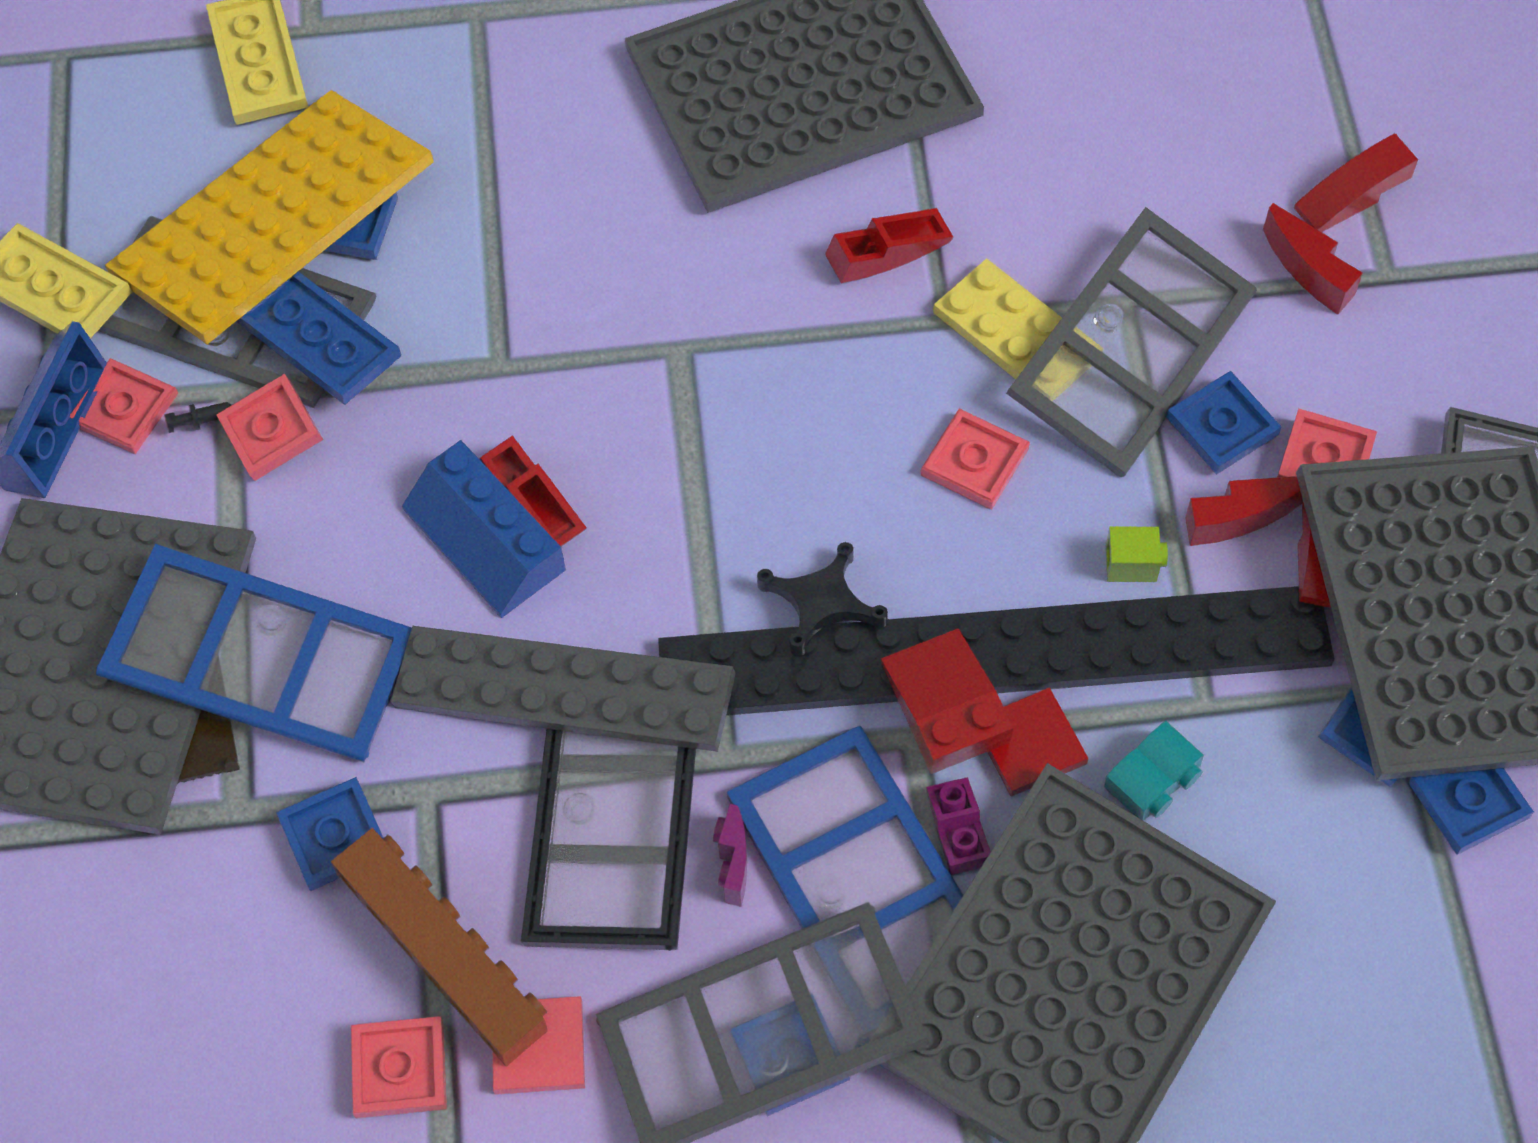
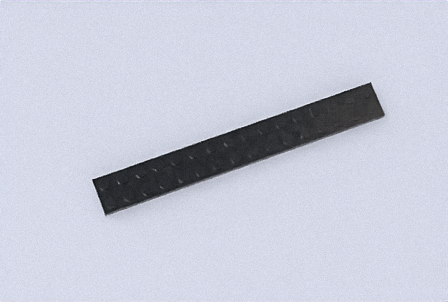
[658,586,1335,716]

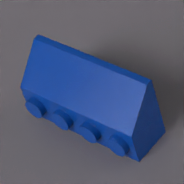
[0,321,107,498]
[402,440,566,618]

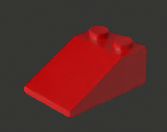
[881,629,1013,774]

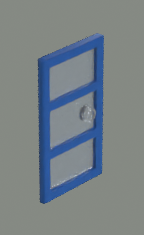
[96,544,412,762]
[727,726,963,1038]

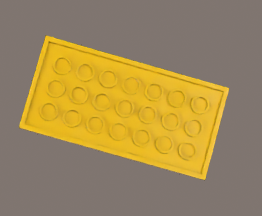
[105,90,434,345]

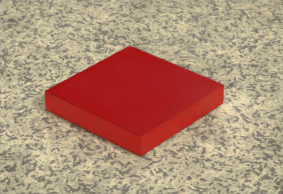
[987,687,1089,797]

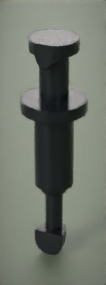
[164,402,232,433]

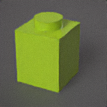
[1105,526,1168,582]

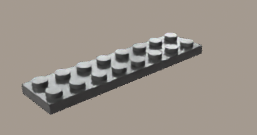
[391,626,736,752]

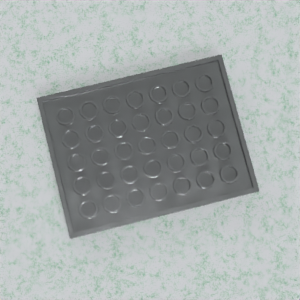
[625,0,984,213]
[1296,446,1538,781]
[0,498,256,835]
[871,763,1276,1143]

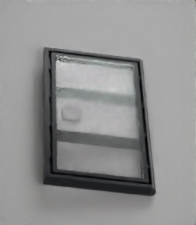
[521,728,696,951]

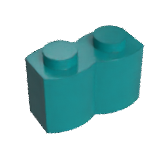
[1104,721,1204,821]

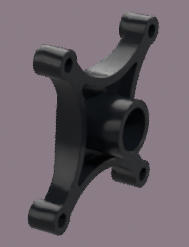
[757,542,888,656]

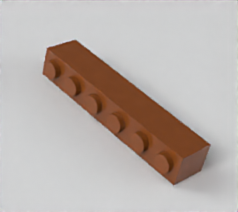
[331,827,548,1067]

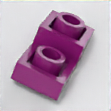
[926,777,991,875]
[713,804,747,907]

